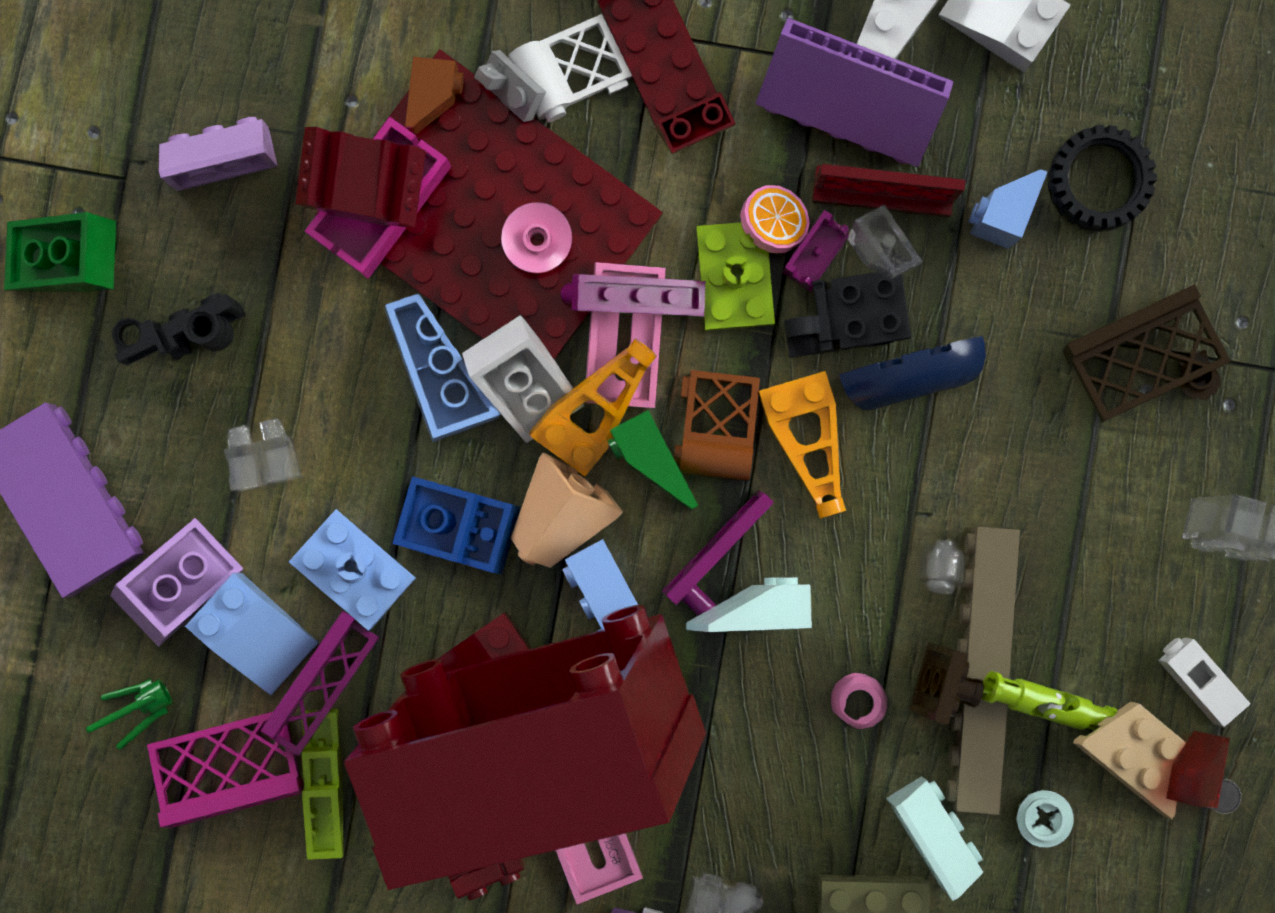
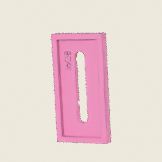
[584,262,666,408]
[556,833,643,905]

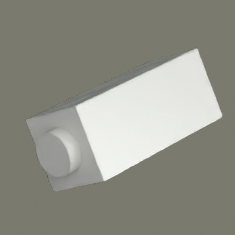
[1158,638,1250,727]

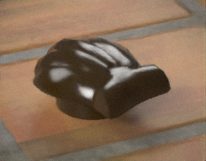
[1177,350,1221,401]

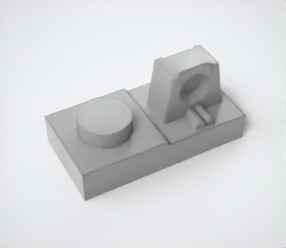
[474,50,546,122]

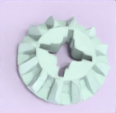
[1016,790,1074,847]

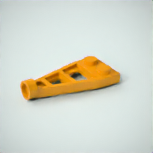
[529,338,657,477]
[759,371,846,519]

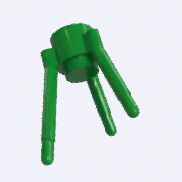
[86,678,172,750]

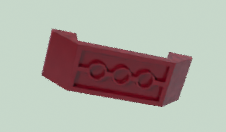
[596,0,736,154]

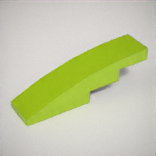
[301,709,343,860]

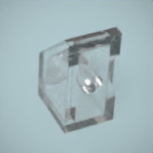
[847,205,923,279]

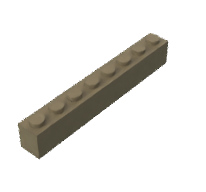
[946,526,1020,815]

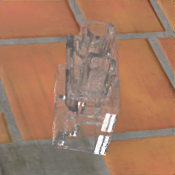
[224,418,303,492]

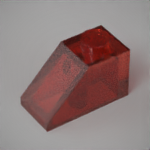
[1166,731,1230,808]

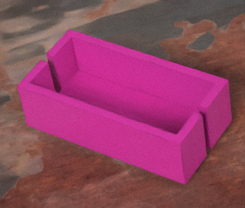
[305,117,451,279]

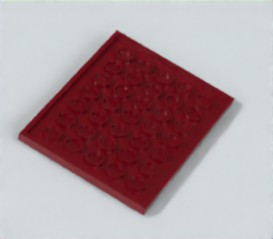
[315,49,663,360]

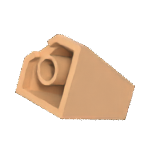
[511,453,623,568]

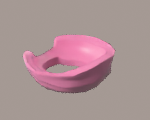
[831,673,888,729]

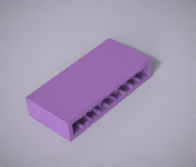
[755,18,954,167]
[0,402,145,598]

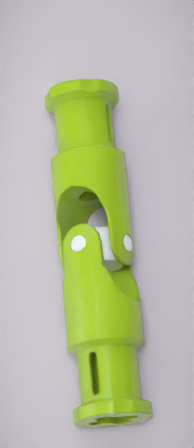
[982,671,1117,731]

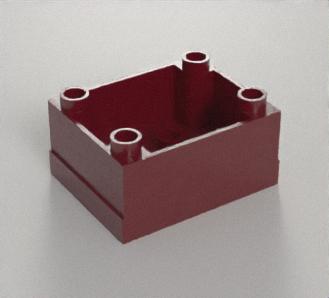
[344,605,706,890]

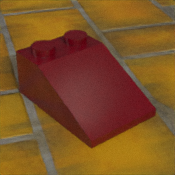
[438,612,532,672]

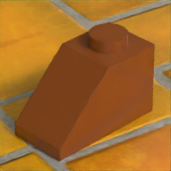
[405,57,463,135]

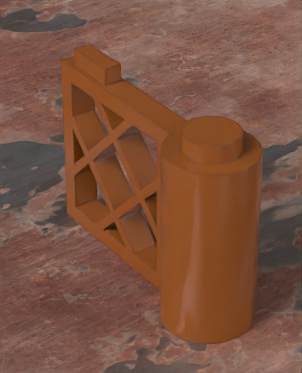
[674,370,760,481]

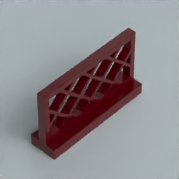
[812,164,965,218]

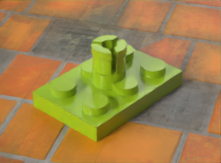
[696,222,775,331]

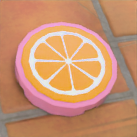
[740,185,810,253]

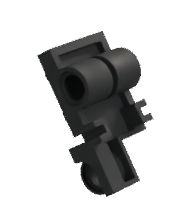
[784,268,912,358]
[112,293,246,366]

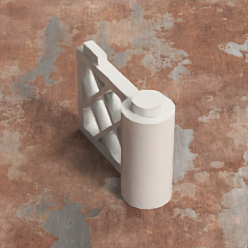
[508,14,632,122]

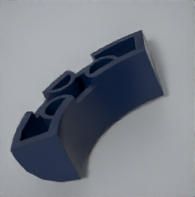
[839,336,986,410]

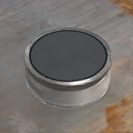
[1203,777,1242,814]

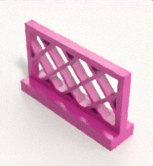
[147,711,304,828]

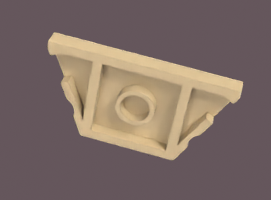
[1073,702,1186,819]

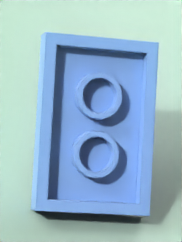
[289,509,416,631]

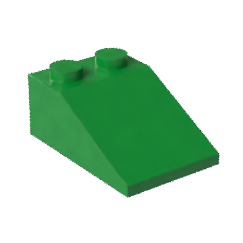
[4,212,116,292]
[607,410,698,510]

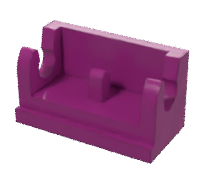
[782,210,850,292]

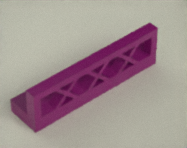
[261,611,379,757]

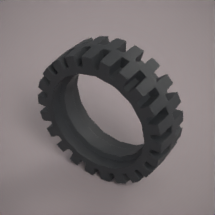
[1048,125,1157,232]

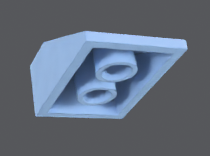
[185,573,319,695]

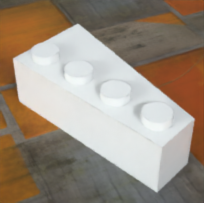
[857,0,939,59]

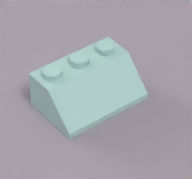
[886,776,983,901]

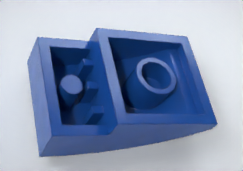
[393,476,521,574]

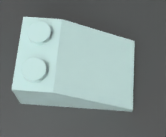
[686,577,812,632]

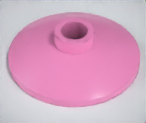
[501,202,572,273]

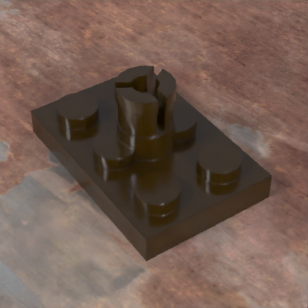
[909,642,984,725]

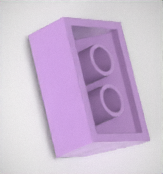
[159,117,278,191]

